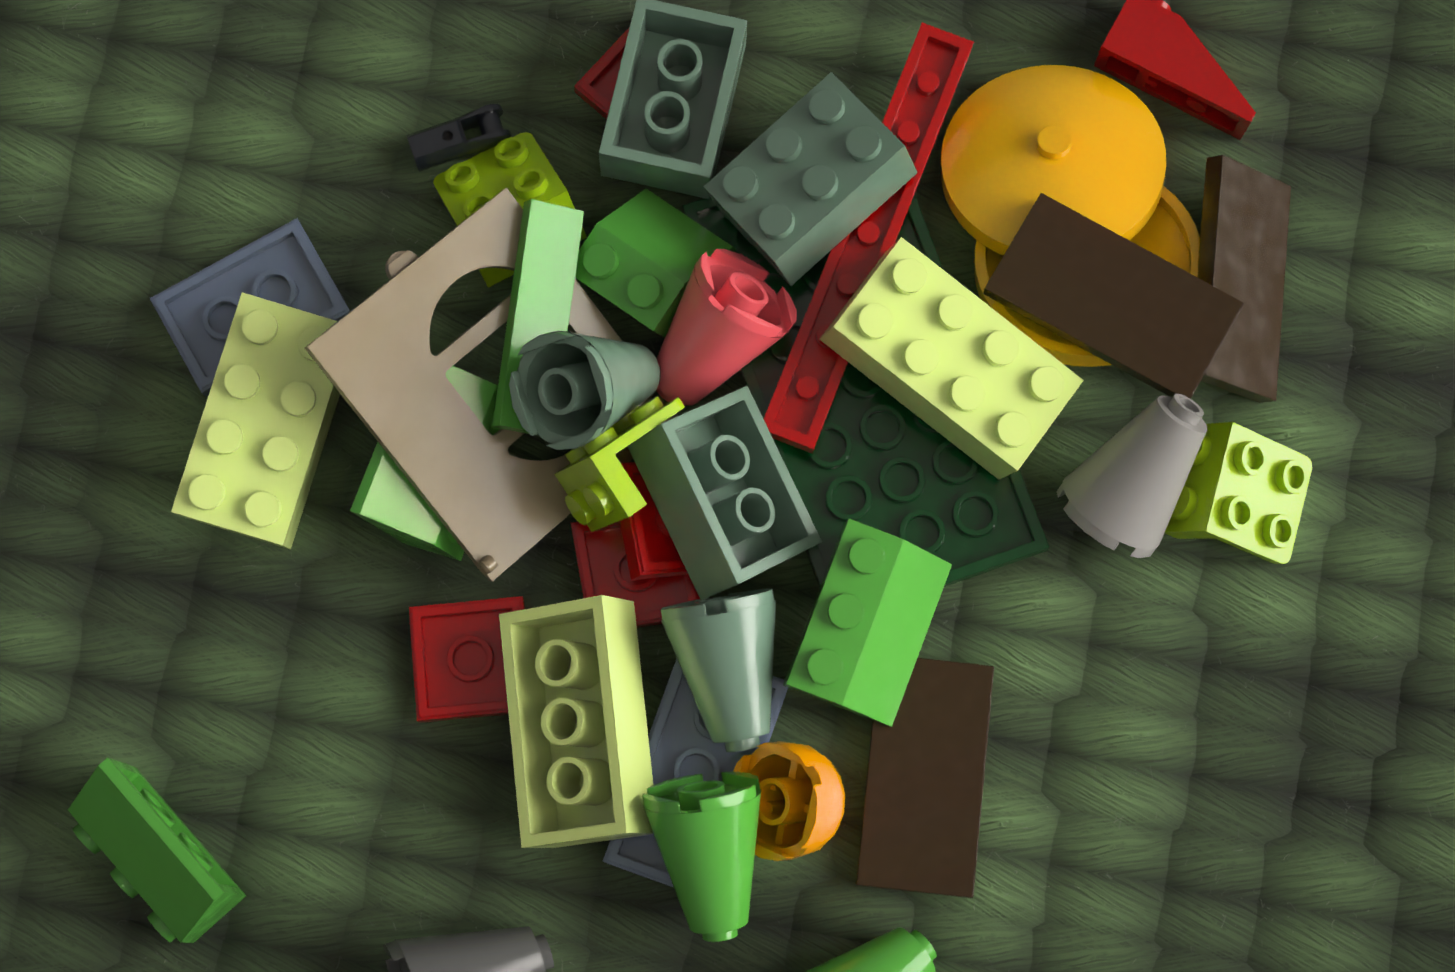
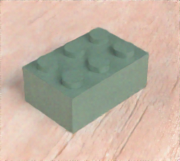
[599,0,747,200]
[703,72,918,286]
[627,386,822,600]

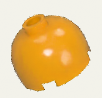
[733,741,845,861]

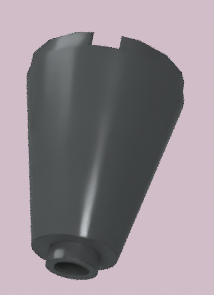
[383,926,554,972]

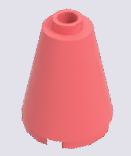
[656,249,797,406]

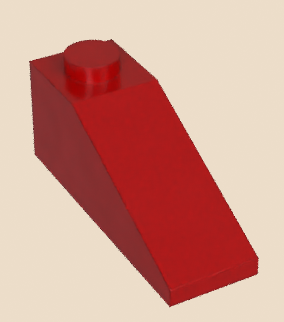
[1094,0,1256,140]

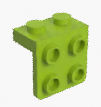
[433,132,587,287]
[554,396,685,532]
[1165,422,1312,564]

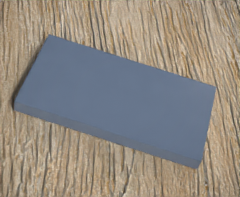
[602,659,788,888]

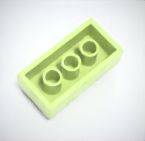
[819,237,1084,479]
[171,292,340,550]
[499,595,654,848]

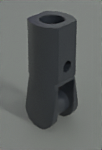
[406,104,512,172]

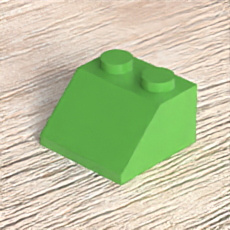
[575,189,736,337]

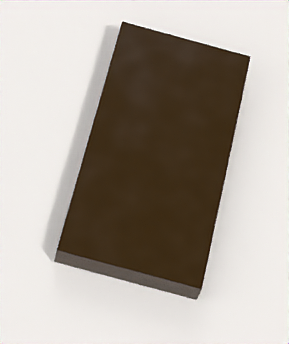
[1198,155,1291,403]
[983,193,1245,399]
[856,658,994,898]

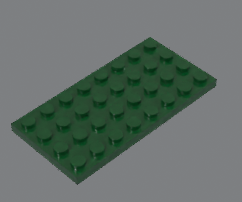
[682,195,1049,588]

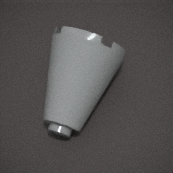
[1057,394,1207,558]

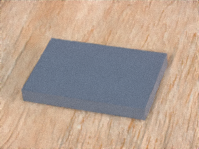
[150,218,350,397]

